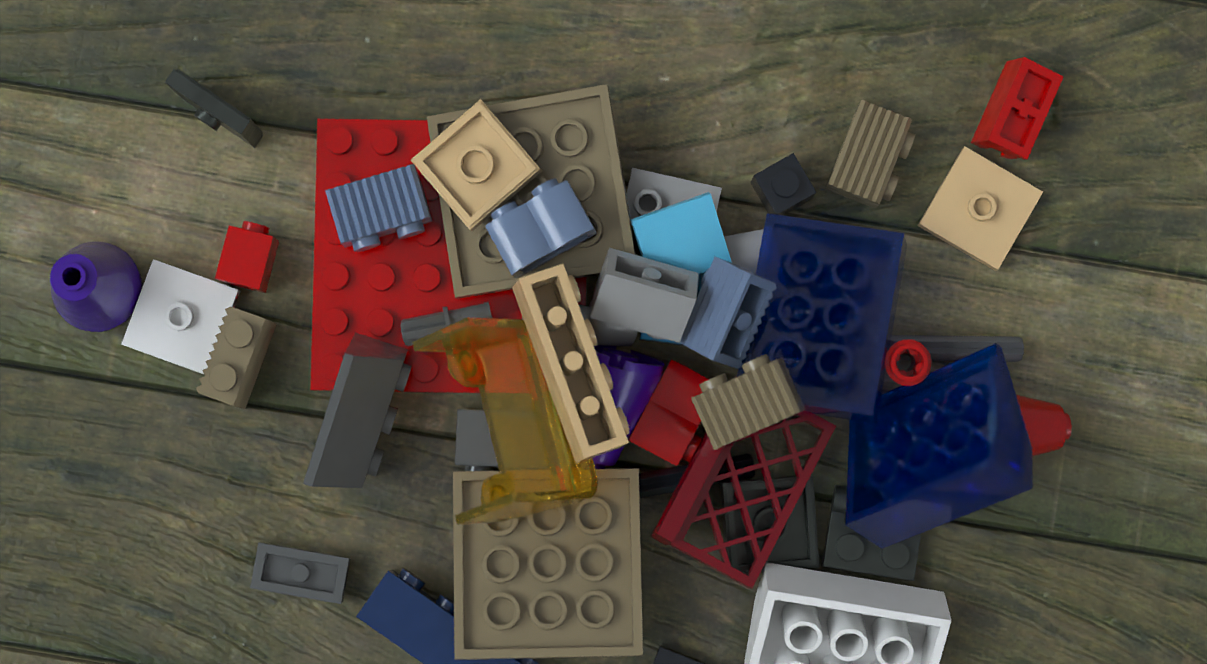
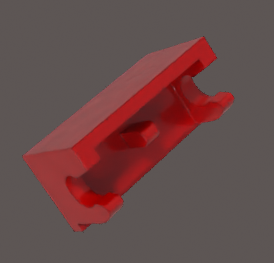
[971,57,1064,160]

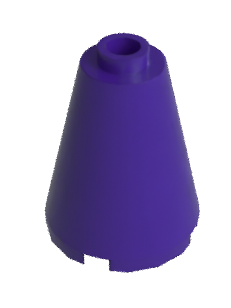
[50,242,143,332]
[571,345,664,469]

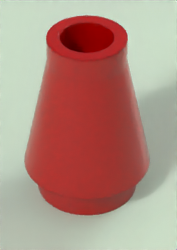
[885,339,932,386]

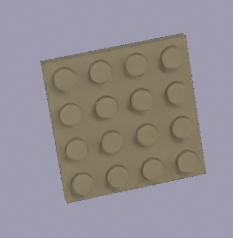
[427,84,636,299]
[453,469,643,660]

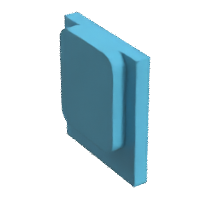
[631,192,732,274]

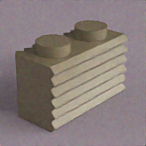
[825,100,916,209]
[196,306,277,409]
[691,354,805,450]

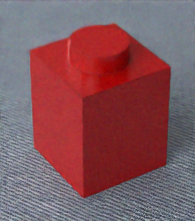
[215,221,279,294]

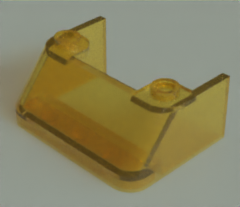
[412,317,598,525]

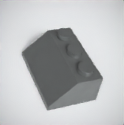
[303,332,412,488]

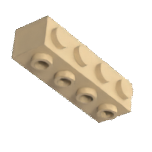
[512,264,629,464]

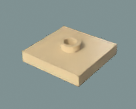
[411,99,542,232]
[917,146,1043,271]

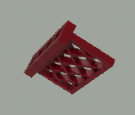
[650,371,836,589]

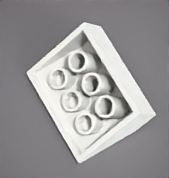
[744,562,952,664]

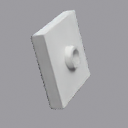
[121,259,241,374]

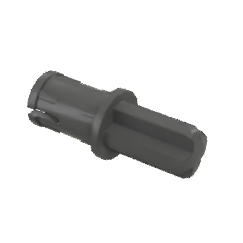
[400,302,494,346]

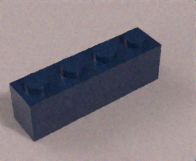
[356,568,539,664]

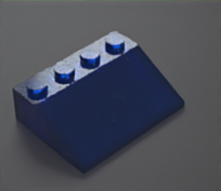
[737,213,907,424]
[846,343,1033,549]

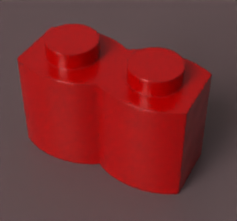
[628,359,709,466]

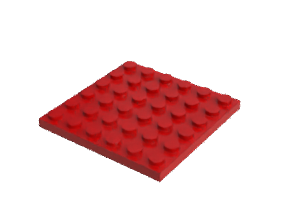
[310,118,587,395]

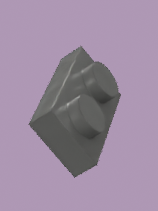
[250,542,351,604]

